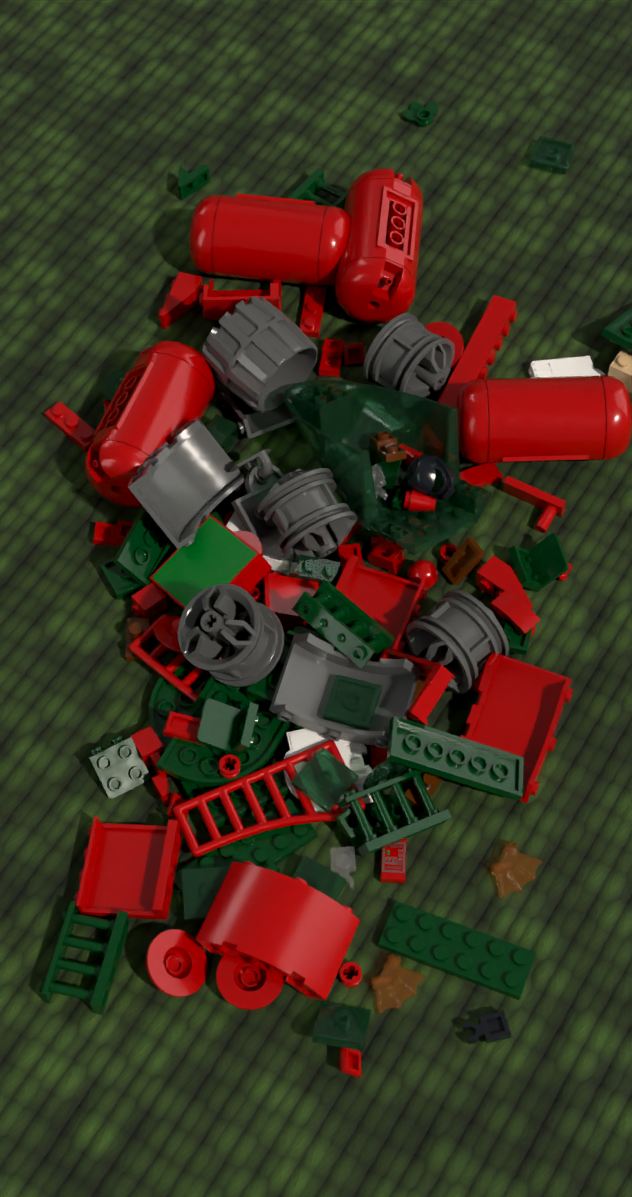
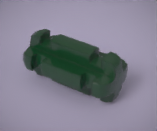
[391,488,407,510]

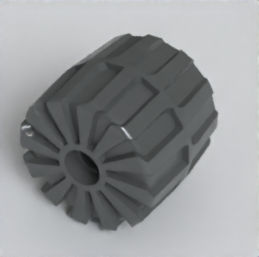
[202,296,318,413]

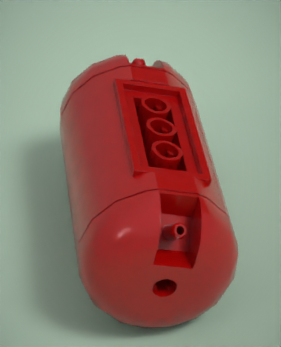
[335,168,423,324]
[190,193,350,287]
[84,340,217,508]
[456,375,632,464]

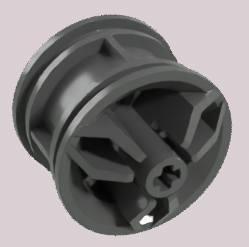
[363,313,455,408]
[257,468,358,561]
[178,584,284,687]
[405,589,509,694]

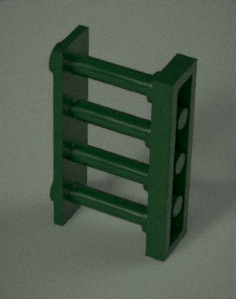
[288,168,349,210]
[292,580,396,669]
[338,767,452,857]
[40,901,131,1015]

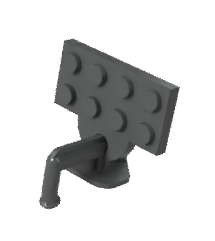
[230,449,301,538]

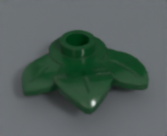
[402,101,438,126]
[365,795,406,835]

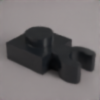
[463,1010,511,1044]

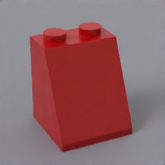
[264,573,319,634]

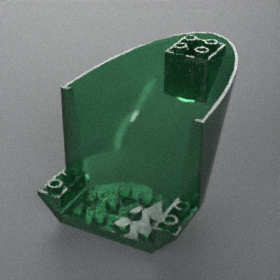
[284,380,491,555]

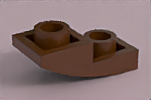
[369,431,407,463]

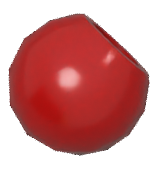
[407,560,438,589]

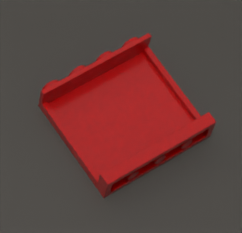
[318,554,429,656]
[74,816,183,920]

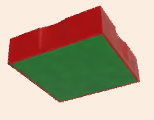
[150,514,272,609]

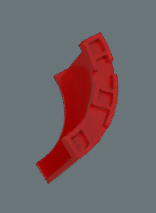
[199,279,282,321]
[460,652,574,803]
[195,861,360,1000]

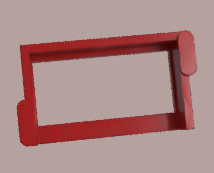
[377,648,455,726]

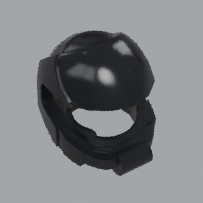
[405,454,455,501]

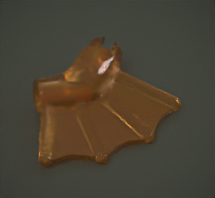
[490,841,542,899]
[371,954,425,1014]

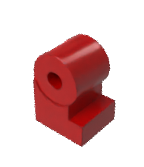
[367,542,405,576]

